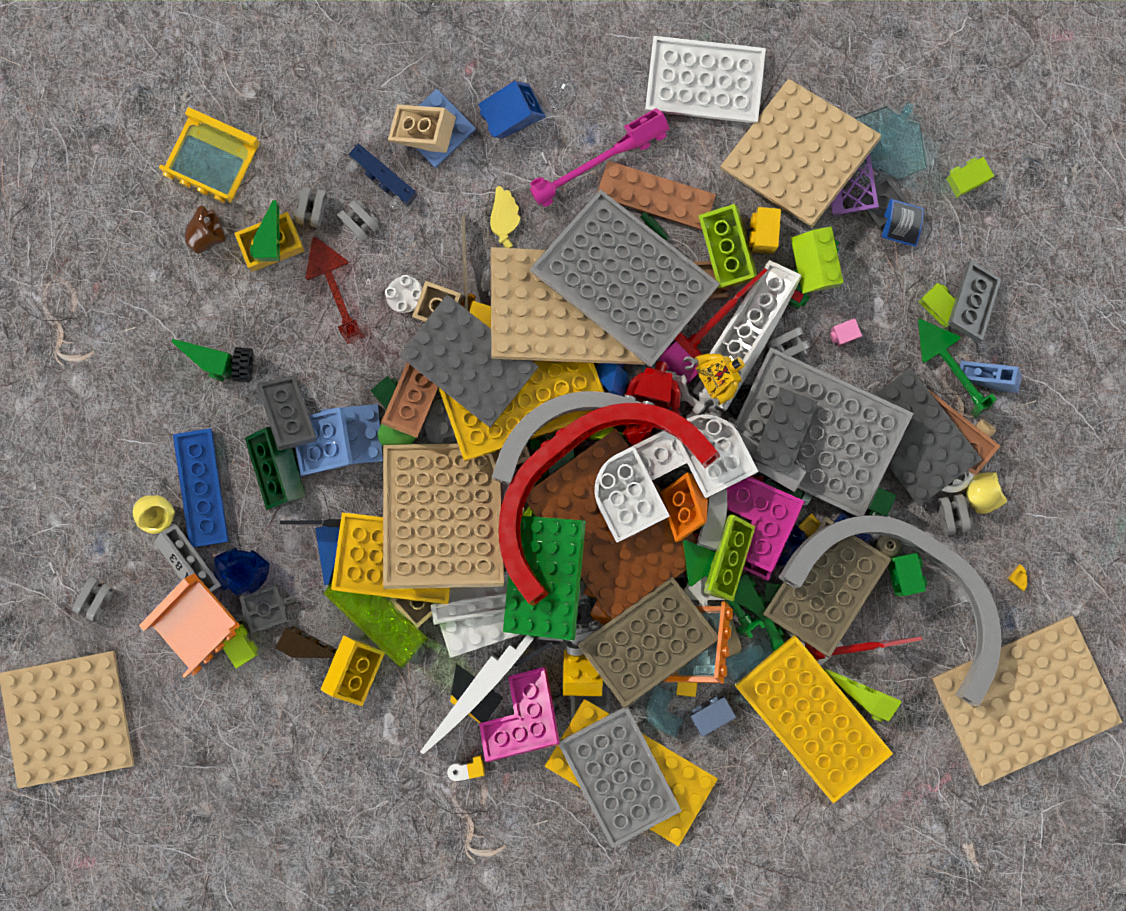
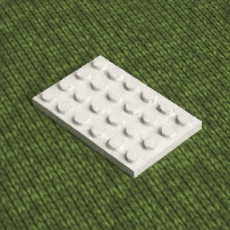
[645,36,766,123]

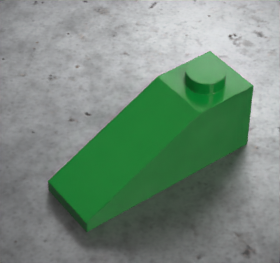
[250,200,280,262]

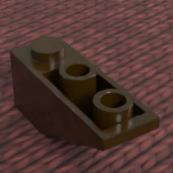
[275,626,337,658]

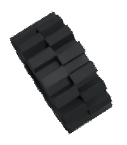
[231,347,254,383]

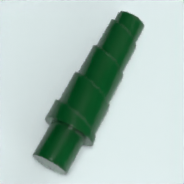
[640,212,669,241]

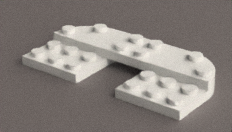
[595,415,758,542]

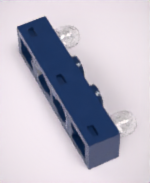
[346,143,417,210]

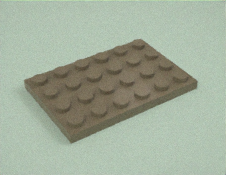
[763,517,891,658]
[578,577,718,709]

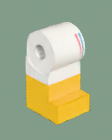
[447,755,485,781]

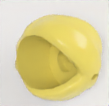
[133,495,175,534]

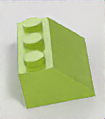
[791,226,844,294]

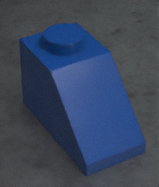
[595,363,628,397]

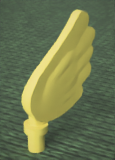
[490,186,520,248]

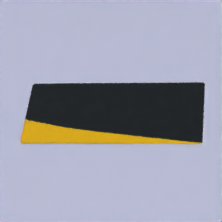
[450,663,503,723]

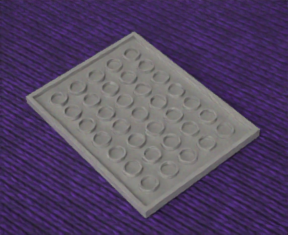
[530,189,720,367]
[735,347,914,517]

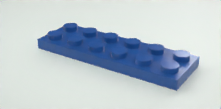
[173,428,229,548]

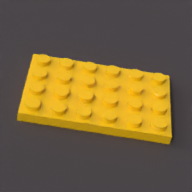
[331,512,451,604]

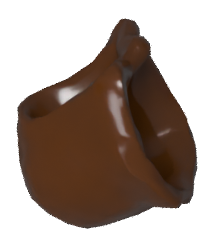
[184,206,226,254]

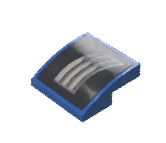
[881,198,924,247]

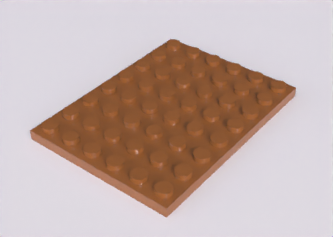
[526,428,698,620]

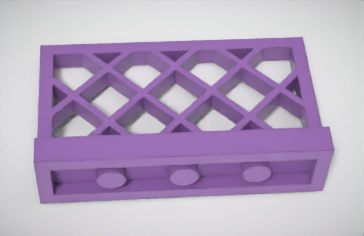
[831,153,879,218]

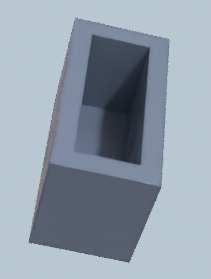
[690,695,736,737]

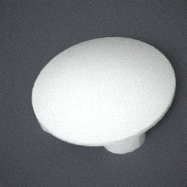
[385,275,423,313]

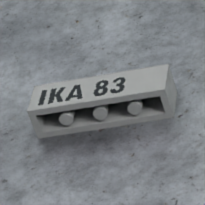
[154,524,221,595]

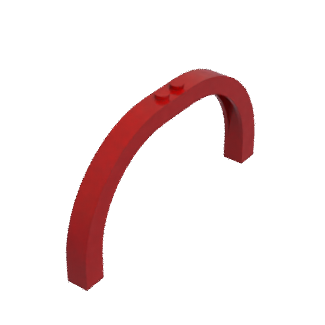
[498,403,720,606]

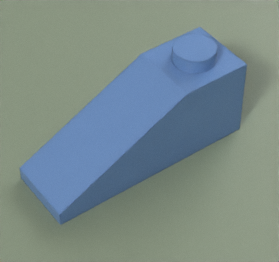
[960,361,1022,393]

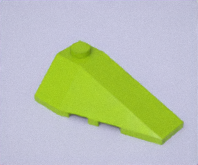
[823,668,902,722]

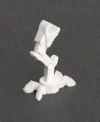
[666,370,711,419]

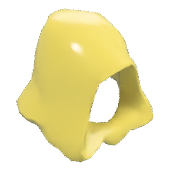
[966,472,1007,514]

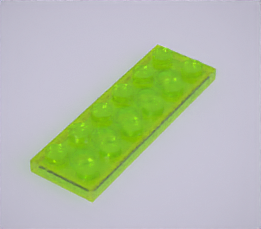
[323,582,428,668]

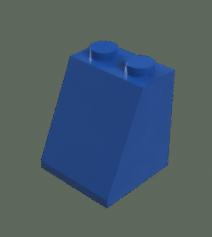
[478,81,546,139]

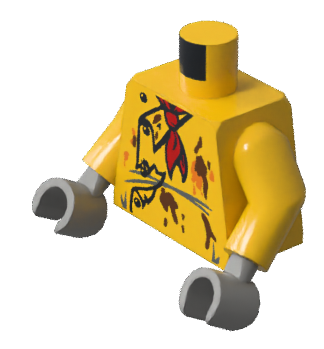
[683,354,745,412]

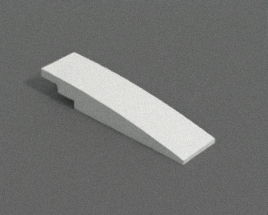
[692,260,802,411]
[420,635,535,754]

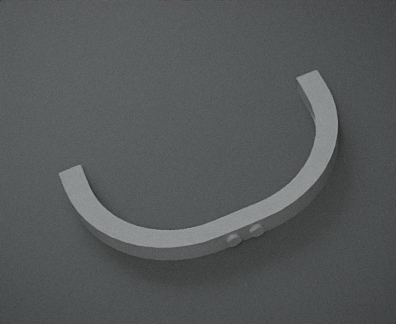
[491,391,727,551]
[779,516,1001,706]

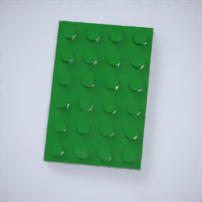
[503,516,586,640]

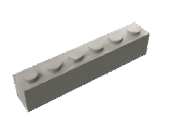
[704,411,807,492]

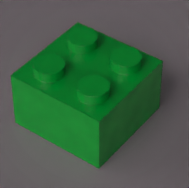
[888,553,927,596]

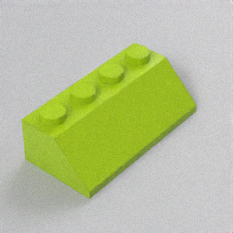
[698,204,757,288]
[704,515,756,601]

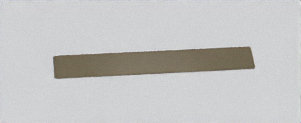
[461,212,468,310]

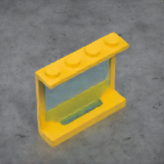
[159,107,260,203]

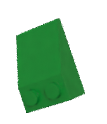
[172,338,233,382]

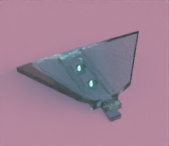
[855,103,927,179]

